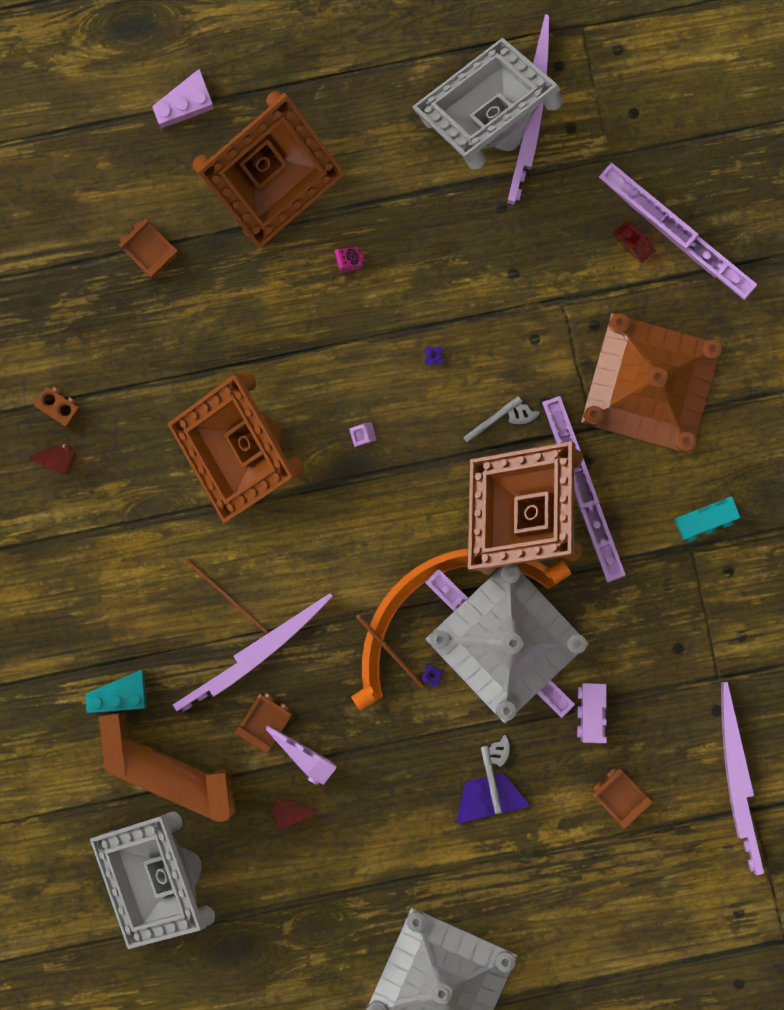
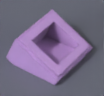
[349,423,377,447]

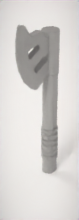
[463,396,540,442]
[481,735,510,814]

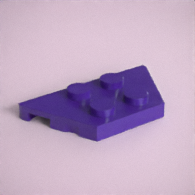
[456,773,529,824]

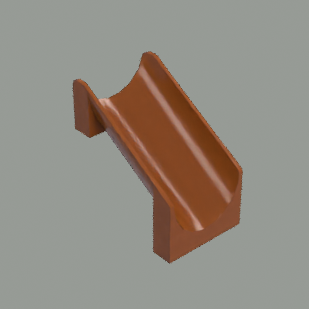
[99,712,236,822]

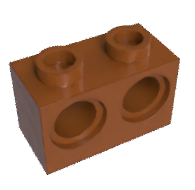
[34,386,81,428]

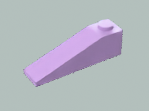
[265,725,337,785]

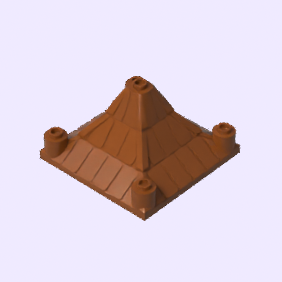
[193,91,345,249]
[580,313,722,455]
[167,371,304,524]
[468,441,583,575]

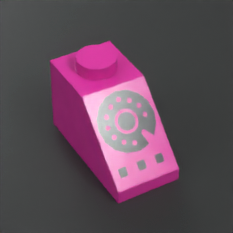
[334,247,365,274]

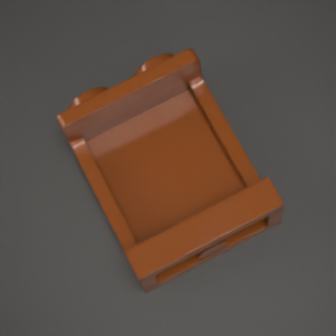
[119,219,179,280]
[234,692,293,754]
[591,768,653,829]

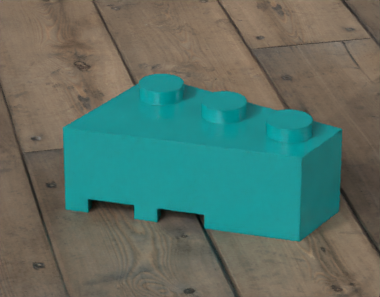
[674,496,740,542]
[85,670,147,713]

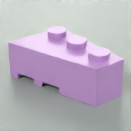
[152,69,214,129]
[577,683,606,743]

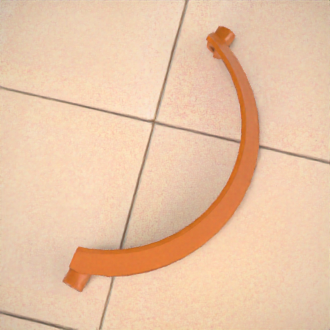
[351,549,571,711]

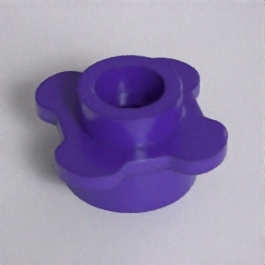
[424,346,444,365]
[421,664,444,687]

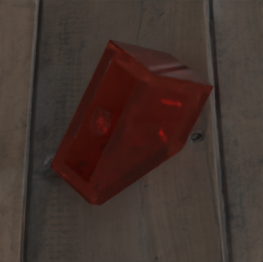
[612,221,656,263]
[30,444,76,475]
[271,799,316,830]

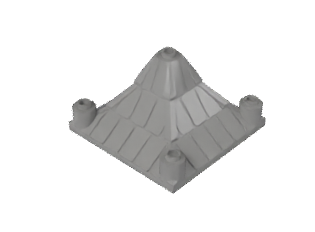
[412,38,563,169]
[425,565,589,724]
[90,812,215,949]
[366,907,518,1010]

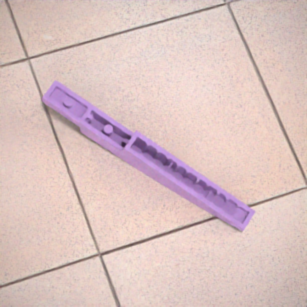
[507,14,549,205]
[599,162,757,300]
[542,396,626,583]
[425,569,575,718]
[173,593,333,712]
[721,682,764,875]

